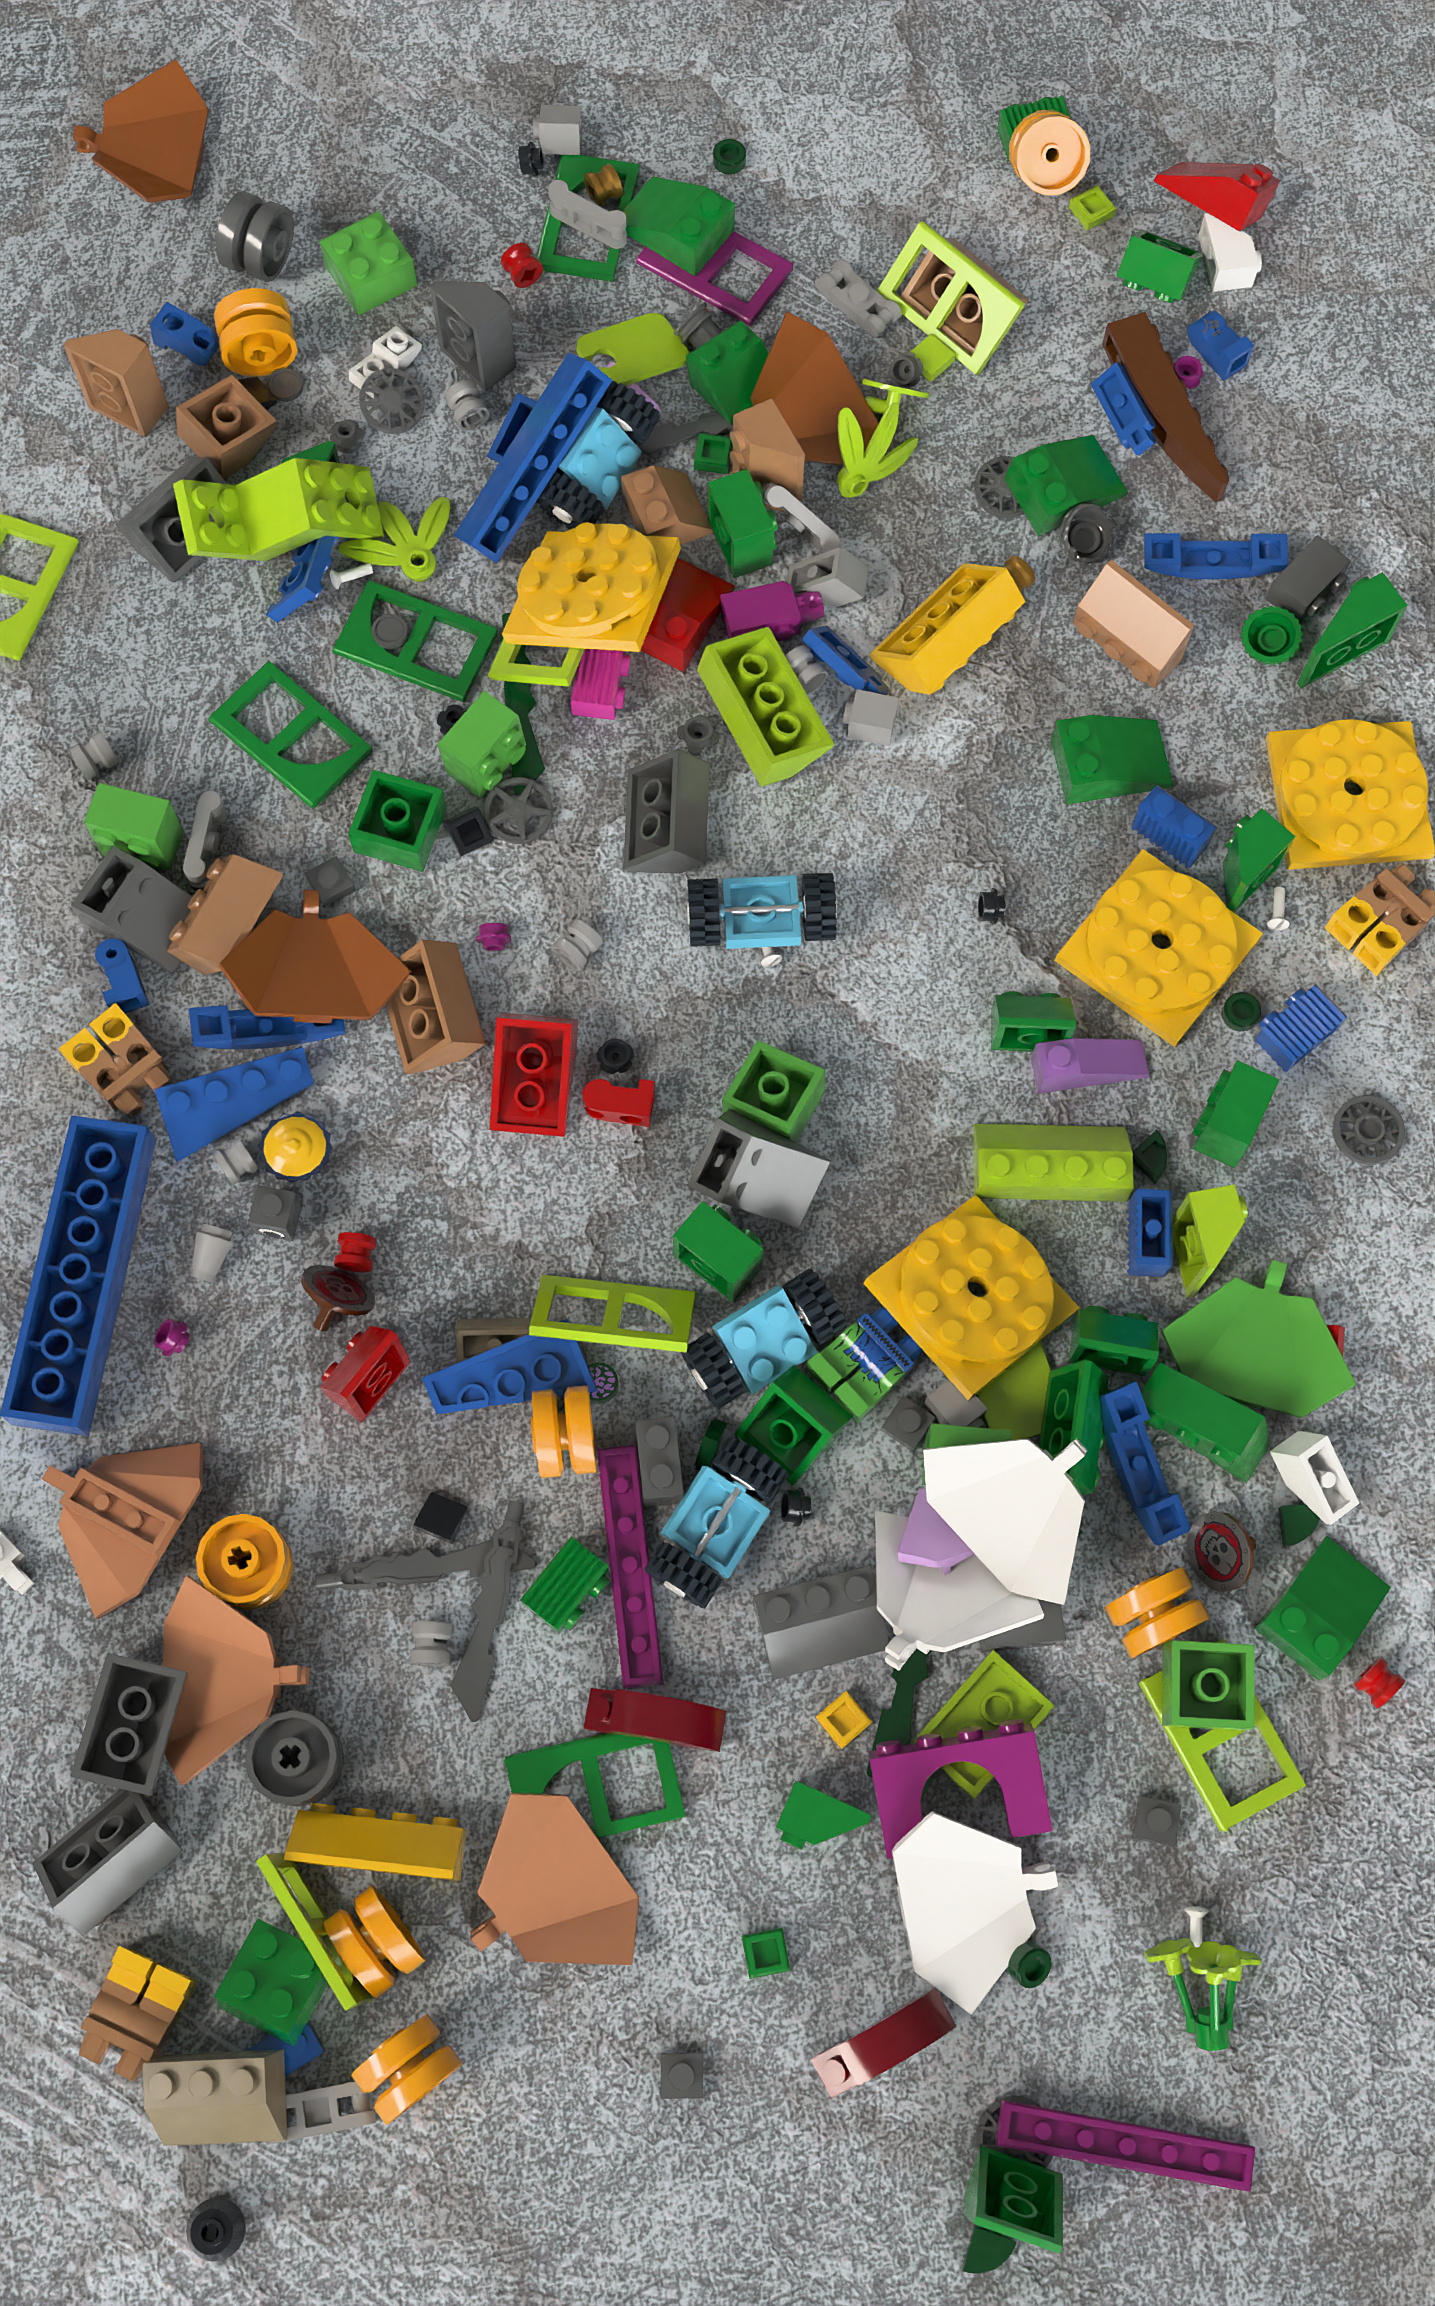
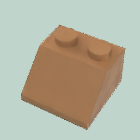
[176,375,277,479]
[621,465,713,545]

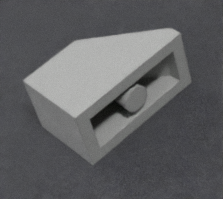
[786,547,869,607]

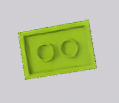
[911,1650,1055,1799]

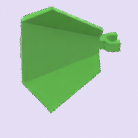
[1161,1260,1356,1418]

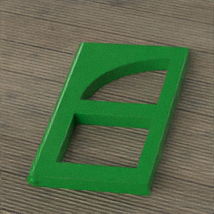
[536,155,640,282]
[333,580,498,703]
[209,661,373,809]
[504,1733,686,1838]

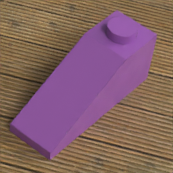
[1031,1038,1149,1094]

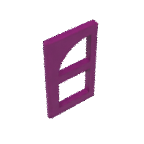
[636,231,793,326]

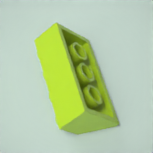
[697,627,834,787]
[973,1124,1134,1202]

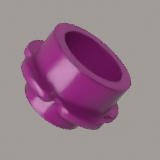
[1173,356,1203,389]
[475,923,512,951]
[154,1319,190,1356]

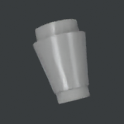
[190,1223,233,1283]

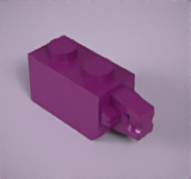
[720,581,824,641]

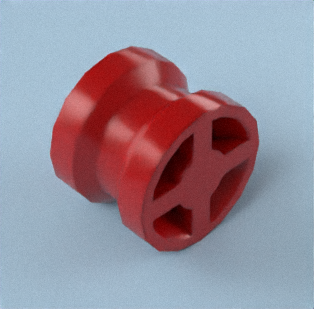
[500,242,543,288]
[334,1232,377,1273]
[1353,1657,1406,1709]

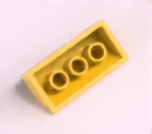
[869,563,1025,695]
[284,1803,467,1881]

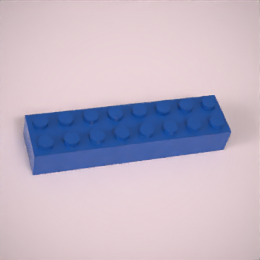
[0,1115,156,1437]

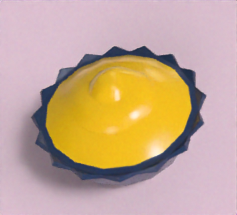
[257,1111,333,1183]

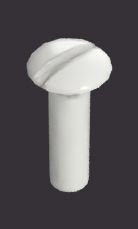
[330,564,373,590]
[1267,887,1290,931]
[761,947,782,967]
[1184,1906,1209,1947]

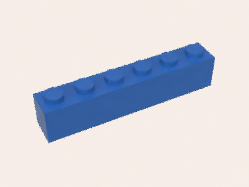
[453,353,612,564]

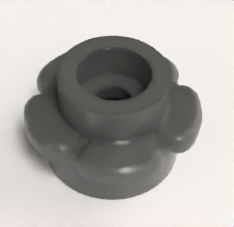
[890,352,923,387]
[330,419,364,453]

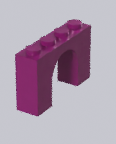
[869,1719,1053,1859]

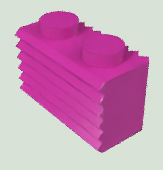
[571,649,631,720]

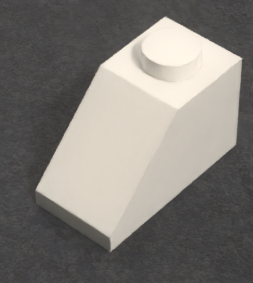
[1198,213,1262,292]
[1270,1431,1359,1525]

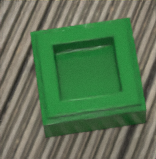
[694,433,733,474]
[741,1928,791,1979]

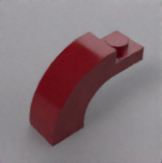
[583,1688,727,1752]
[811,1987,957,2099]

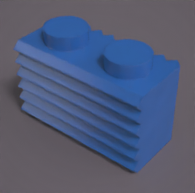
[1131,785,1217,868]
[1255,984,1347,1072]
[1127,1189,1173,1277]

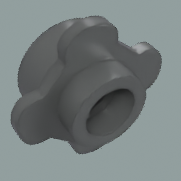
[677,715,720,755]

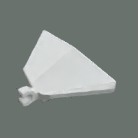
[923,1438,1088,1605]
[875,1510,1044,1671]
[892,1811,1058,2015]

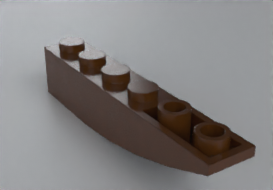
[1102,312,1229,502]

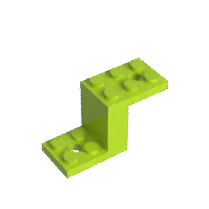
[173,458,384,561]

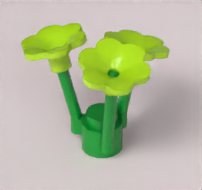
[1144,1938,1262,2051]

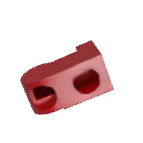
[582,1079,655,1127]

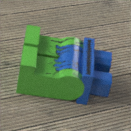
[806,1307,923,1424]

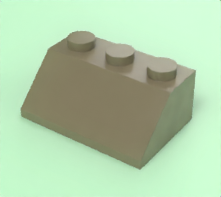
[143,2049,287,2146]

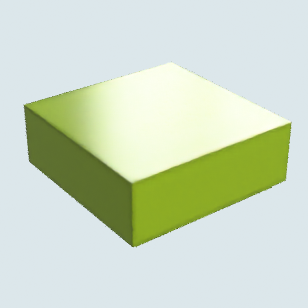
[1068,185,1117,231]
[910,334,956,382]

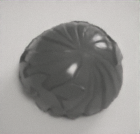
[1058,503,1114,564]

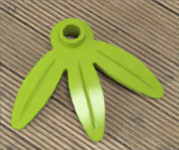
[836,403,918,498]
[338,497,450,582]

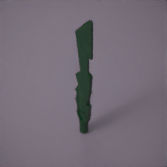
[501,613,545,795]
[866,1648,933,1777]

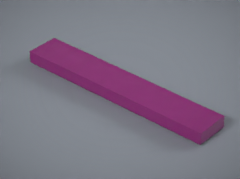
[597,1444,664,1690]
[995,2100,1255,2192]

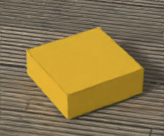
[815,1691,872,1750]

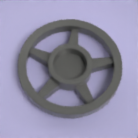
[484,777,553,844]

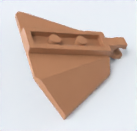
[42,1443,203,1619]
[163,1575,310,1785]
[470,1793,639,1965]

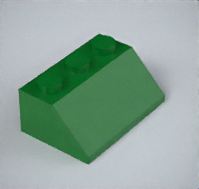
[1039,1360,1110,1495]

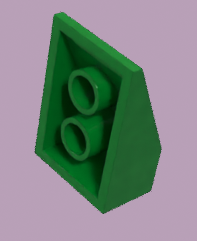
[622,176,735,276]
[1004,435,1128,536]
[1297,572,1408,689]
[1051,715,1173,805]
[1254,1536,1391,1681]
[964,2145,1063,2254]

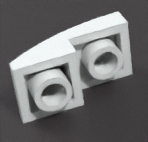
[349,326,422,399]

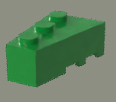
[1141,1362,1270,1484]

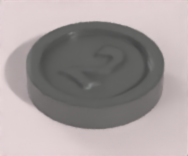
[268,368,303,402]
[372,614,408,649]

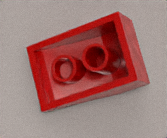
[1154,162,1281,232]
[640,558,735,672]
[489,1013,579,1137]
[320,1325,411,1423]

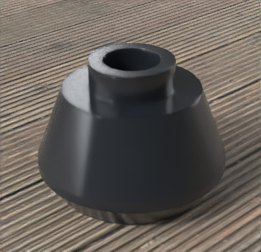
[186,2198,246,2262]

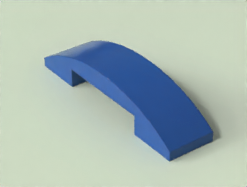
[1144,533,1288,580]
[188,1005,345,1050]
[1100,1381,1190,1546]

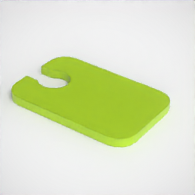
[576,313,689,386]
[976,1342,1051,1440]

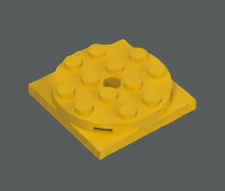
[502,522,681,652]
[1266,719,1435,870]
[1054,849,1263,1047]
[863,1195,1080,1401]

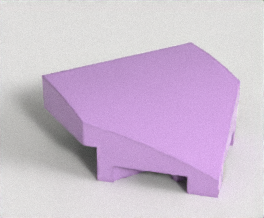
[897,1488,977,1575]

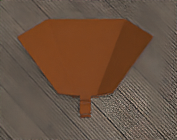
[73,59,209,203]
[750,311,879,466]
[219,890,411,1023]

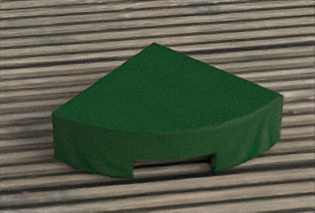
[1133,1129,1167,1184]
[694,1419,727,1471]
[1278,1505,1320,1547]
[961,2226,1017,2274]

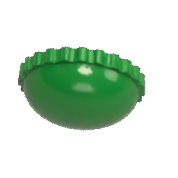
[1241,606,1303,666]

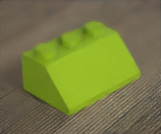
[1173,1184,1248,1298]

